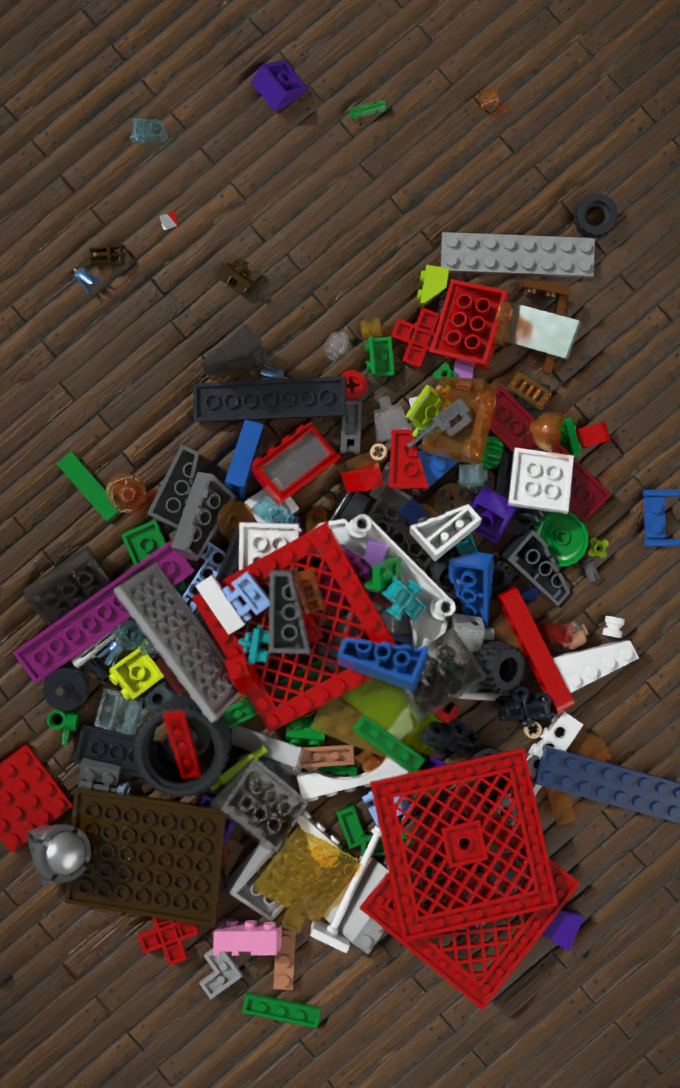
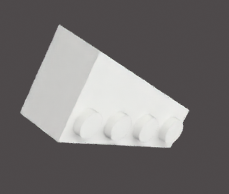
[552,640,639,693]

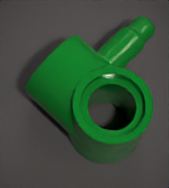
[47,709,81,746]

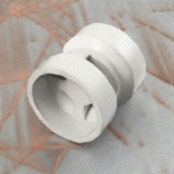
[602,616,625,638]

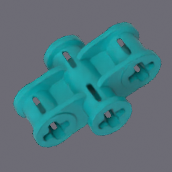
[381,578,428,623]

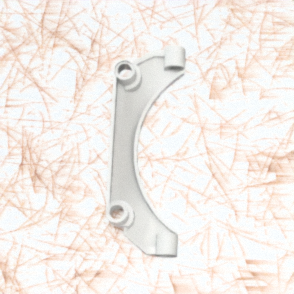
[313,514,455,663]

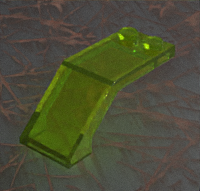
[341,678,442,755]

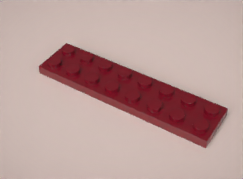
[473,386,612,523]

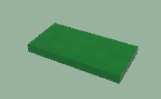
[121,519,188,593]

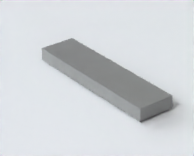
[231,725,304,768]

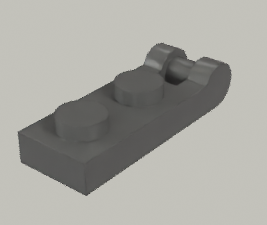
[341,401,362,455]

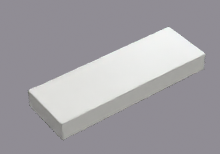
[196,574,246,635]

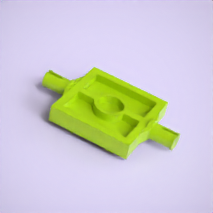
[405,383,453,439]
[210,745,268,791]

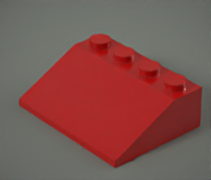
[430,279,509,371]

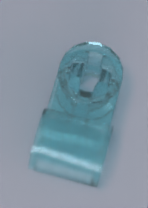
[130,118,168,143]
[251,495,289,523]

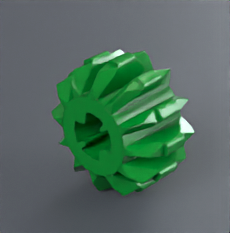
[477,436,504,469]

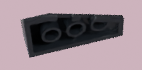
[498,529,570,606]

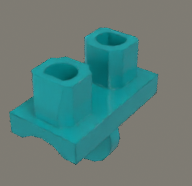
[239,625,269,664]

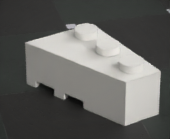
[410,504,481,561]

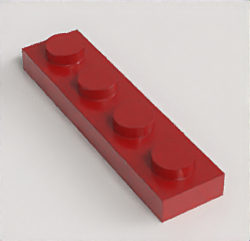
[163,710,203,779]

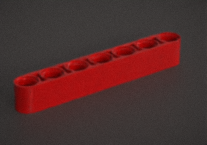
[496,586,575,715]

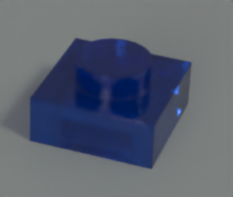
[398,498,426,526]
[520,587,540,603]

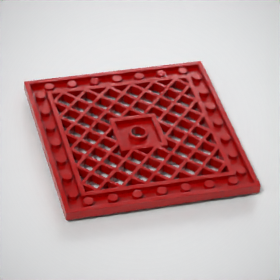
[192,521,397,733]
[370,748,558,942]
[359,786,580,1011]

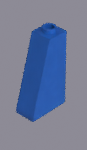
[225,420,264,500]

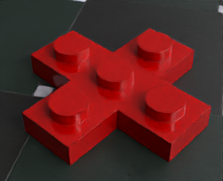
[391,307,440,369]
[137,917,200,966]

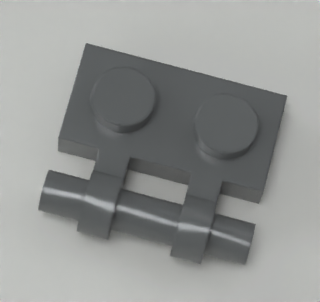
[78,758,121,792]

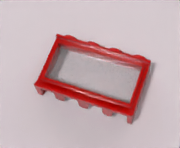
[250,422,341,507]

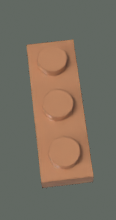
[297,745,354,768]
[273,928,296,990]

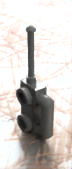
[407,399,472,448]

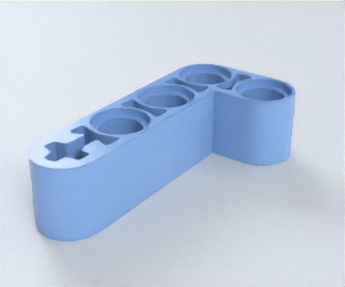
[182,541,226,613]

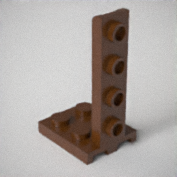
[518,278,571,374]

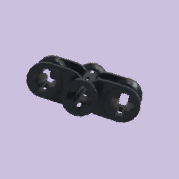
[494,687,554,727]
[420,721,479,755]

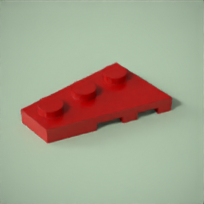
[389,429,429,490]

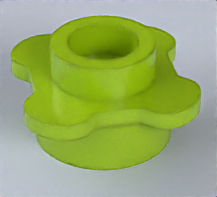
[588,538,609,559]

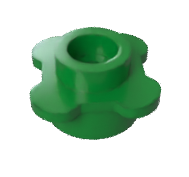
[434,364,457,386]

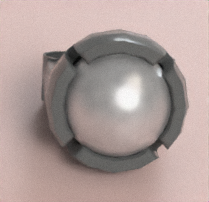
[27,824,91,886]

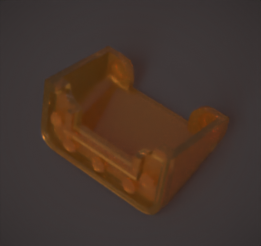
[423,377,496,465]

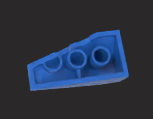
[449,552,494,628]

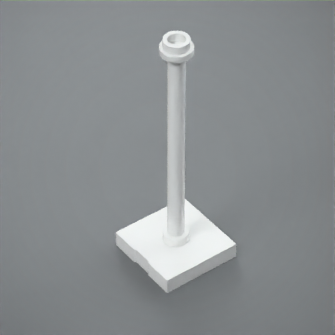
[310,825,381,953]

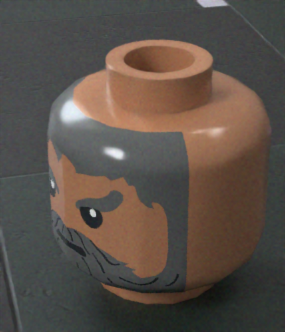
[558,621,588,650]

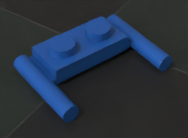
[643,489,680,547]

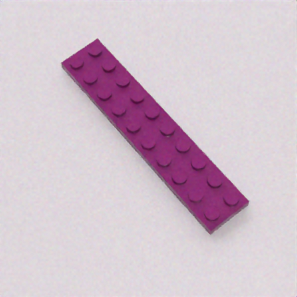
[13,540,195,684]

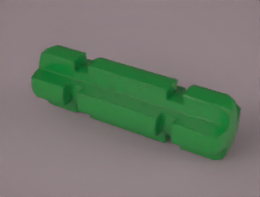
[349,99,386,120]
[320,765,358,777]

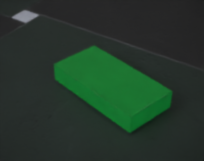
[336,805,365,849]

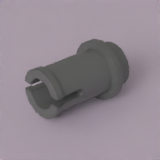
[580,557,601,582]

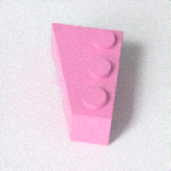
[213,919,282,956]

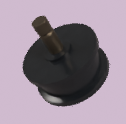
[43,667,90,711]

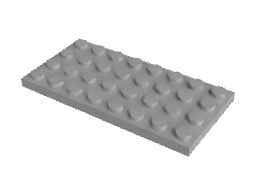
[114,563,241,723]

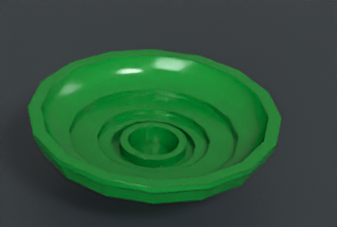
[534,512,588,566]

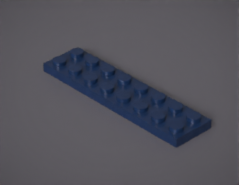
[534,745,680,823]

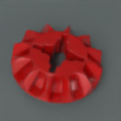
[340,370,367,401]

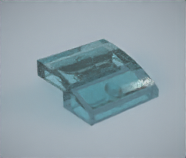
[94,688,144,735]

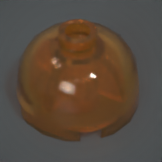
[530,412,565,452]
[106,472,146,513]

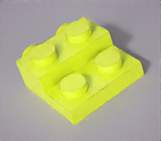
[109,646,165,702]

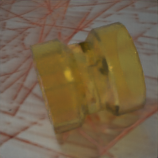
[360,318,382,340]

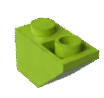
[417,265,449,307]

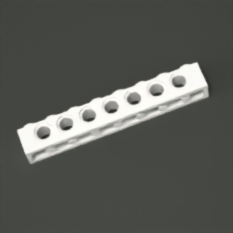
[482,711,583,854]

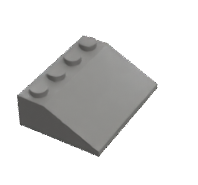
[225,824,323,922]
[320,856,393,954]

